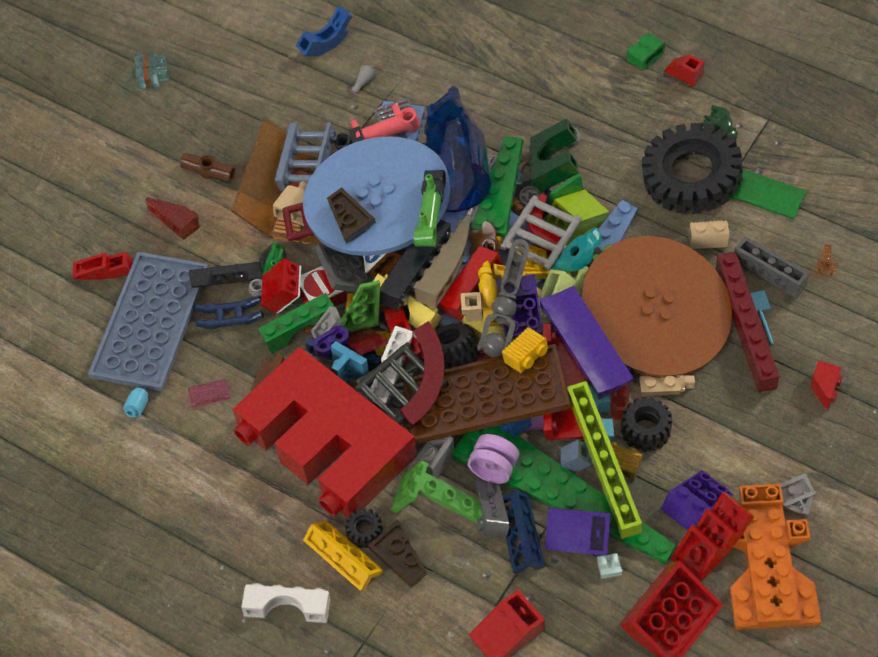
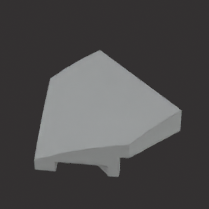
[781,473,816,516]

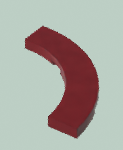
[400,321,444,427]

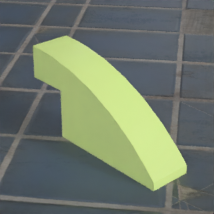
[538,266,589,324]

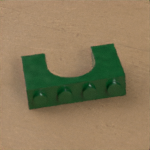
[529,118,579,192]

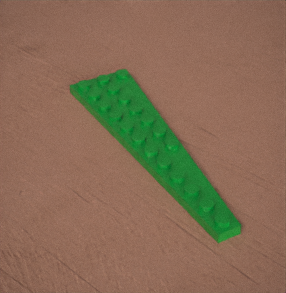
[451,425,676,565]

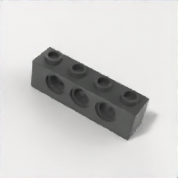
[734,236,810,299]

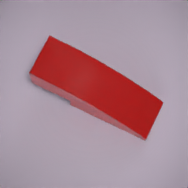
[72,251,133,280]

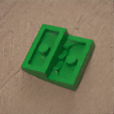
[547,173,583,206]

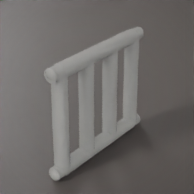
[500,195,582,271]

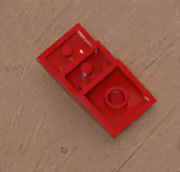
[671,492,754,582]

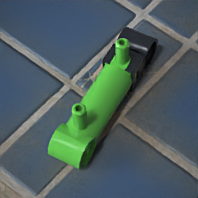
[414,170,446,247]

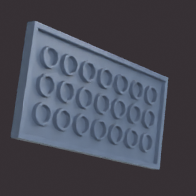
[88,252,209,392]

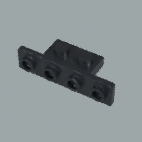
[189,262,263,288]

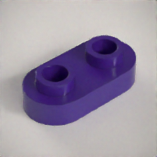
[313,326,349,356]

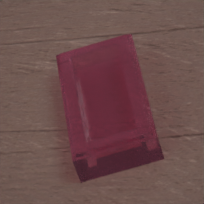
[188,379,230,407]

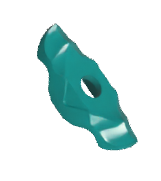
[549,227,602,273]

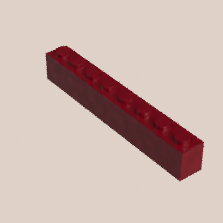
[715,251,780,393]

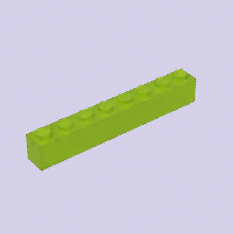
[567,381,642,539]

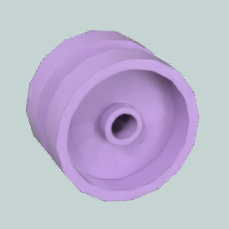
[468,434,519,484]

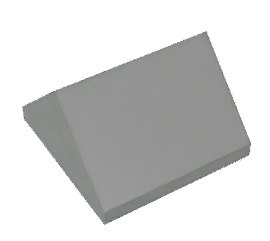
[407,436,454,478]

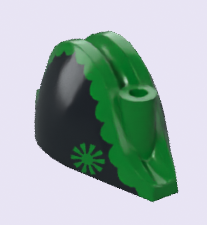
[259,242,287,275]

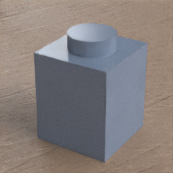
[561,440,592,473]

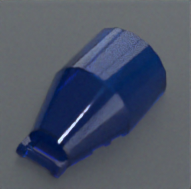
[423,86,492,213]

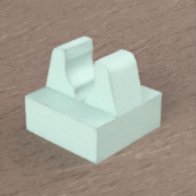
[597,553,622,579]

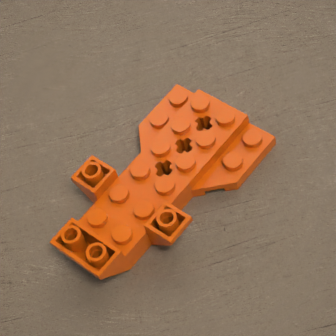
[730,484,821,630]

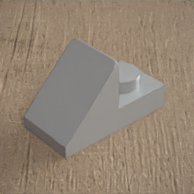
[311,307,342,339]

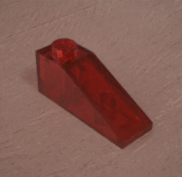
[145,197,200,240]

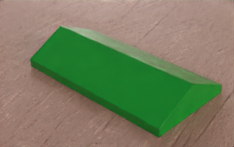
[729,169,807,220]

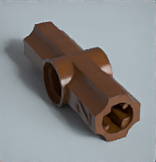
[180,153,236,182]

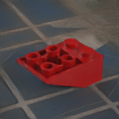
[468,589,545,657]

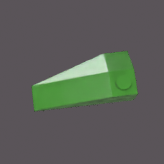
[340,280,380,332]

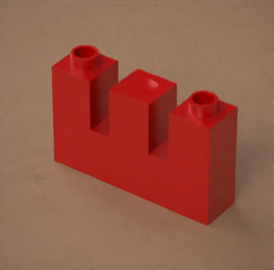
[232,347,417,517]

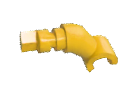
[477,260,499,327]

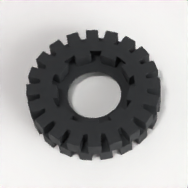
[642,123,743,214]

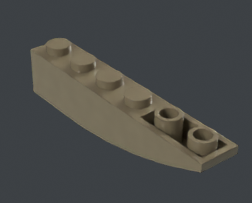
[413,214,470,309]

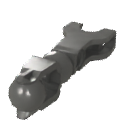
[477,239,529,357]

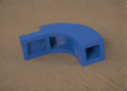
[296,6,353,57]

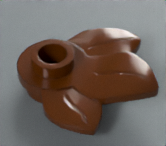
[468,221,500,255]

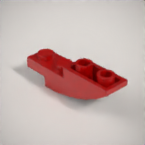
[382,306,422,364]

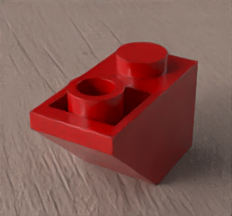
[664,54,705,87]
[811,360,843,409]

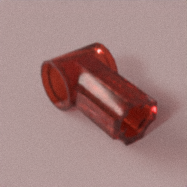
[611,383,631,420]

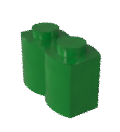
[627,33,665,70]

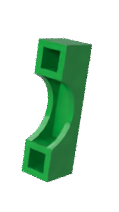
[258,293,334,354]

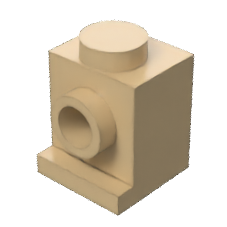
[461,292,482,322]

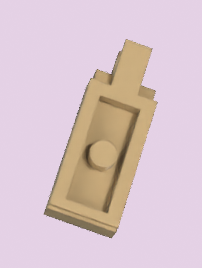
[639,375,695,397]

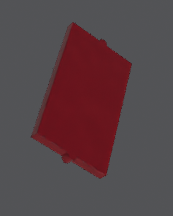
[339,328,389,355]

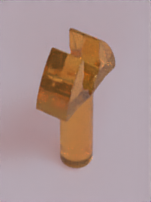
[816,245,838,277]

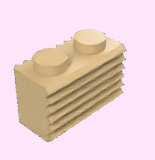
[688,220,729,249]

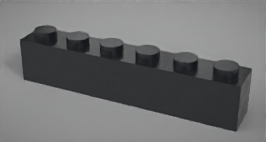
[379,219,451,311]

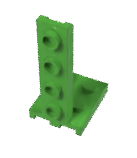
[390,460,482,523]

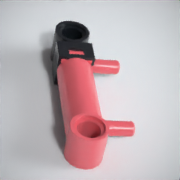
[333,104,420,151]

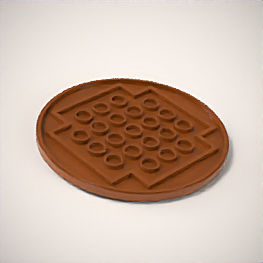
[581,236,732,378]

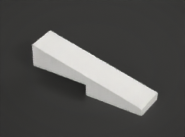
[367,326,413,406]

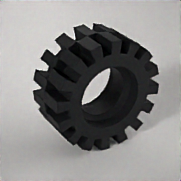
[345,508,383,548]

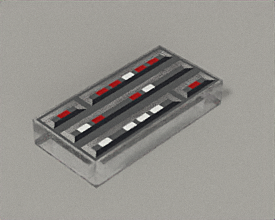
[374,98,412,122]

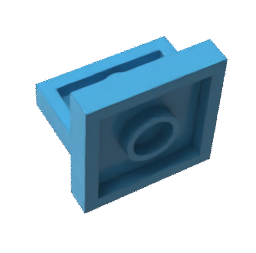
[331,341,369,384]

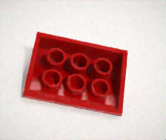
[619,561,723,657]

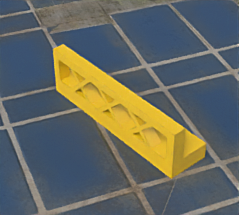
[303,520,383,591]

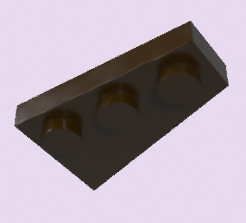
[327,187,376,244]
[368,519,426,588]

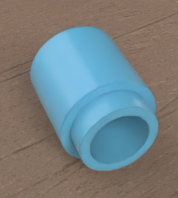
[123,388,149,418]

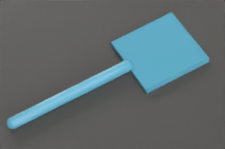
[750,290,774,345]

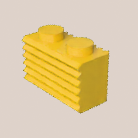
[502,327,548,373]

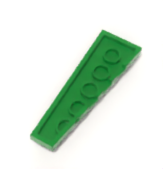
[471,136,523,237]

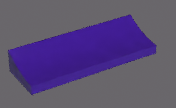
[539,285,633,400]

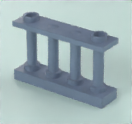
[275,122,336,191]

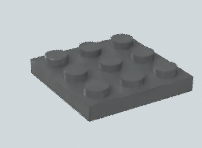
[315,243,375,292]

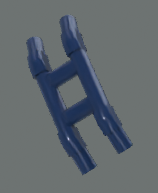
[194,295,264,329]

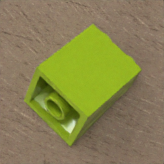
[545,189,609,246]

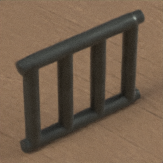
[355,342,447,425]

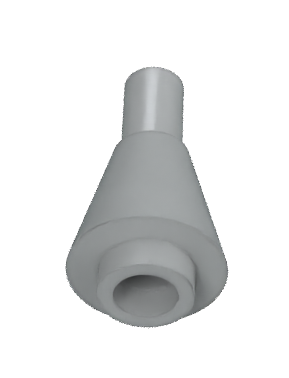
[351,65,376,95]

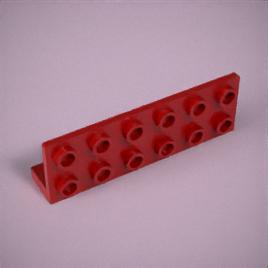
[543,323,586,441]

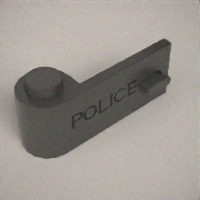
[475,481,509,538]

